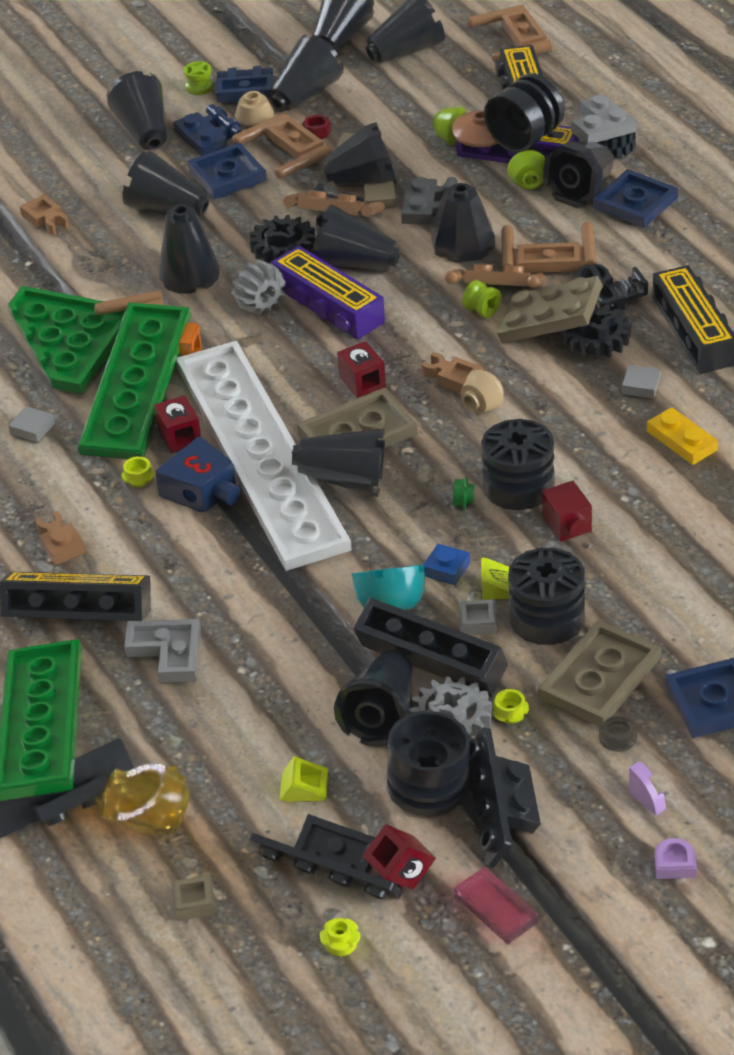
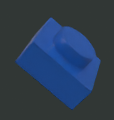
[424,543,470,586]

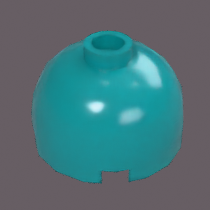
[352,564,425,611]

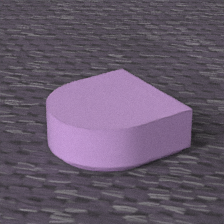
[654,838,697,879]

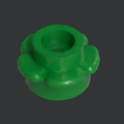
[452,476,475,510]

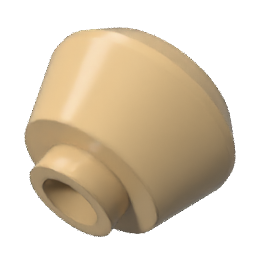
[235,91,274,128]
[461,370,504,413]

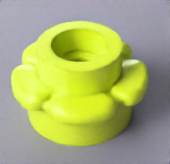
[121,456,155,487]
[492,689,529,724]
[320,918,360,956]

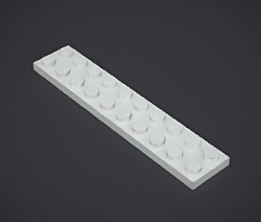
[176,341,352,571]

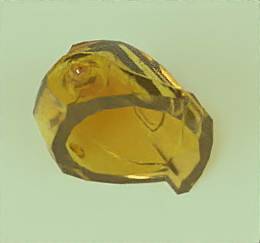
[99,763,190,836]

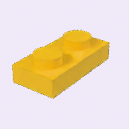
[647,407,718,465]

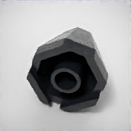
[322,122,397,187]
[543,142,614,208]
[431,183,496,263]

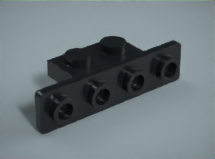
[468,727,541,868]
[0,738,135,838]
[249,814,403,901]

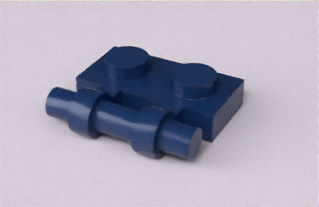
[216,66,274,103]
[173,104,243,156]

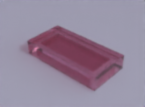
[454,866,538,945]

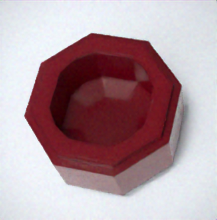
[302,114,331,140]

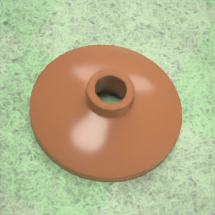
[452,110,499,147]

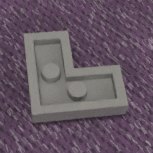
[571,95,637,143]
[124,619,201,683]

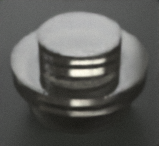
[599,716,637,752]

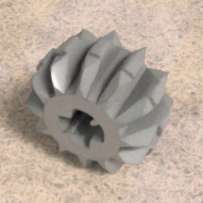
[231,259,286,316]

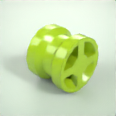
[183,61,214,95]
[462,280,502,319]

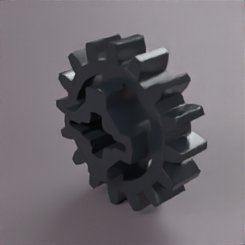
[250,215,316,263]
[561,304,631,360]

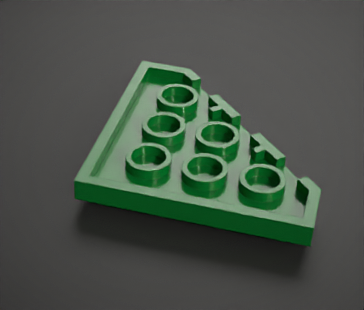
[8,286,126,394]

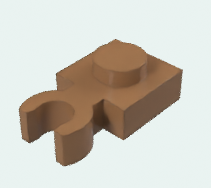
[20,194,70,235]
[421,353,483,393]
[36,511,86,565]

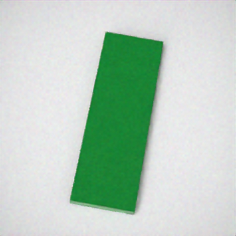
[78,302,191,459]
[0,639,82,801]

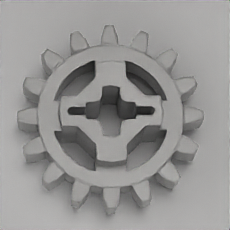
[410,676,493,740]

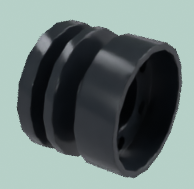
[484,73,564,153]
[481,419,555,511]
[508,547,585,645]
[387,711,470,816]

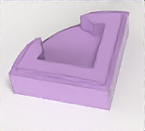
[629,761,666,815]

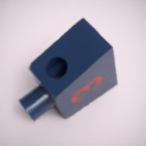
[155,436,241,512]

